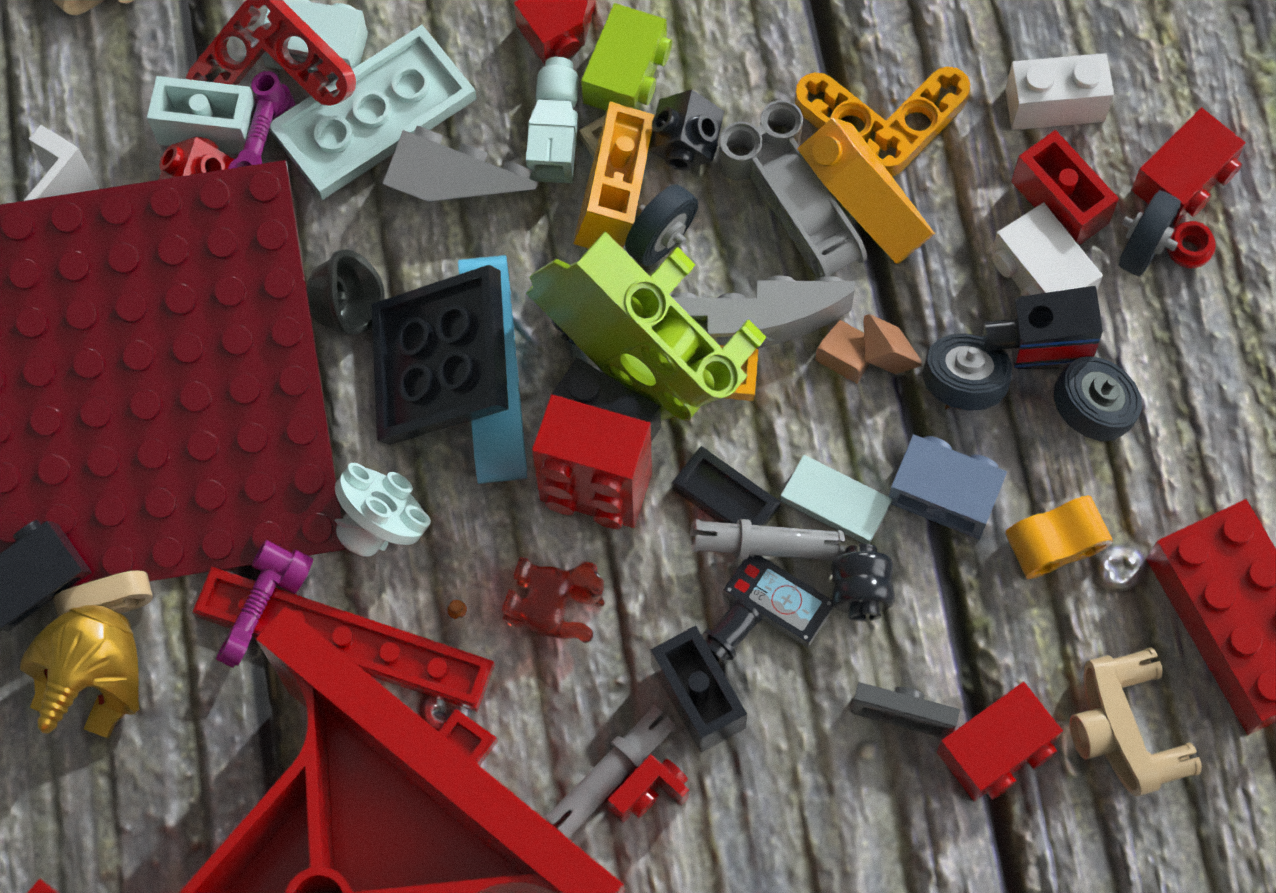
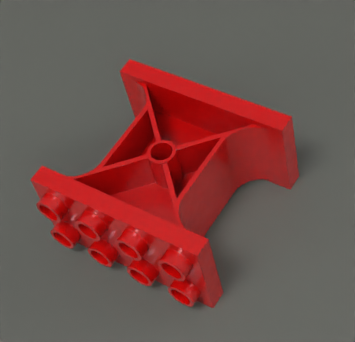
[27,606,625,893]

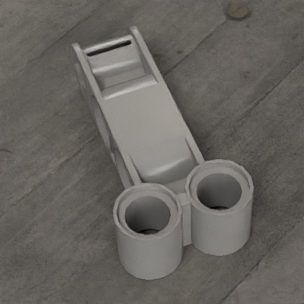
[718,100,867,279]

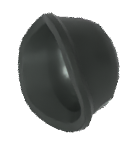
[307,249,385,334]

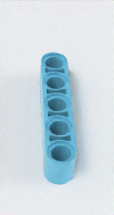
[458,255,528,484]

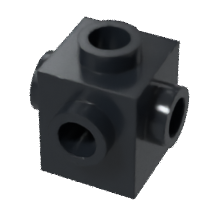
[648,89,724,170]

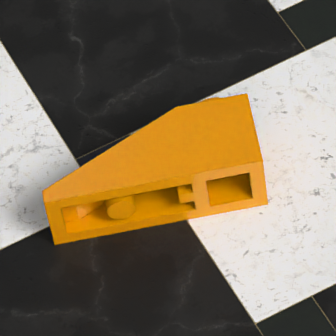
[573,101,655,249]
[797,118,935,264]

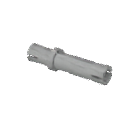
[690,519,845,561]
[544,705,677,839]

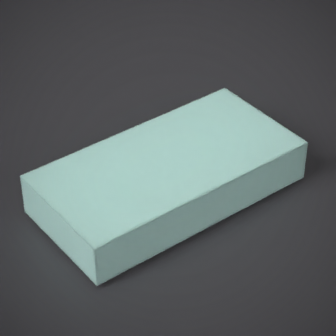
[780,455,892,544]

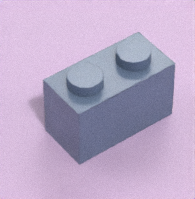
[889,434,1007,540]

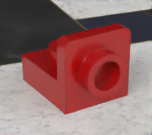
[608,754,689,823]

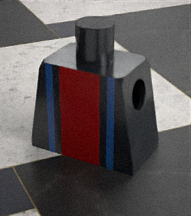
[983,286,1103,369]

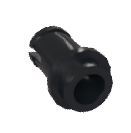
[702,598,762,665]

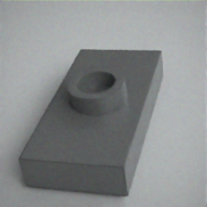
[851,682,960,738]

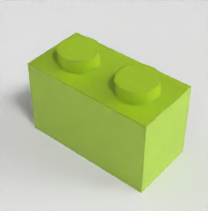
[581,3,672,111]

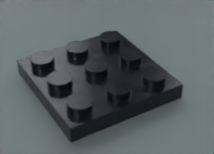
[371,265,509,445]

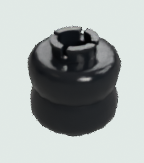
[831,544,895,622]

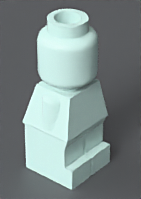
[526,57,579,183]

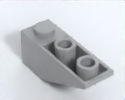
[383,125,538,202]

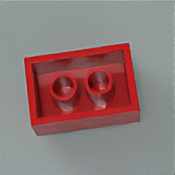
[532,394,652,529]

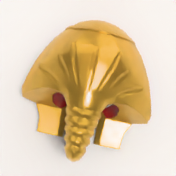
[20,605,139,739]

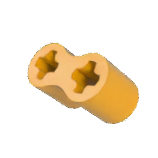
[1005,495,1113,579]

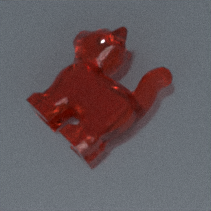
[502,556,605,643]

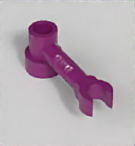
[228,71,296,169]
[215,540,313,668]

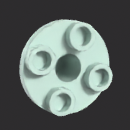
[335,463,431,557]

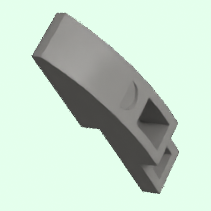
[670,276,855,349]

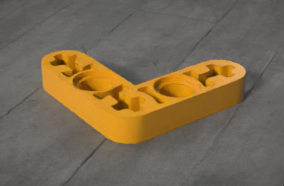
[795,66,970,176]

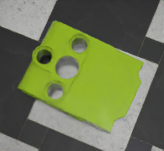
[526,232,766,421]

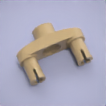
[1070,647,1202,797]

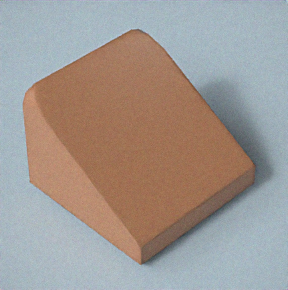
[863,314,922,374]
[815,320,870,384]

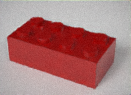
[1146,499,1276,736]

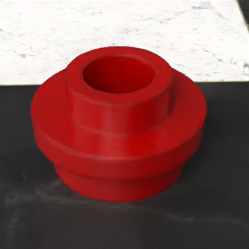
[1166,221,1216,268]

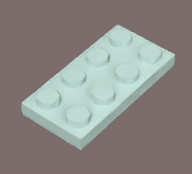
[269,25,477,200]

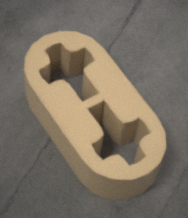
[53,571,153,618]

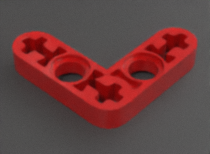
[186,0,356,106]

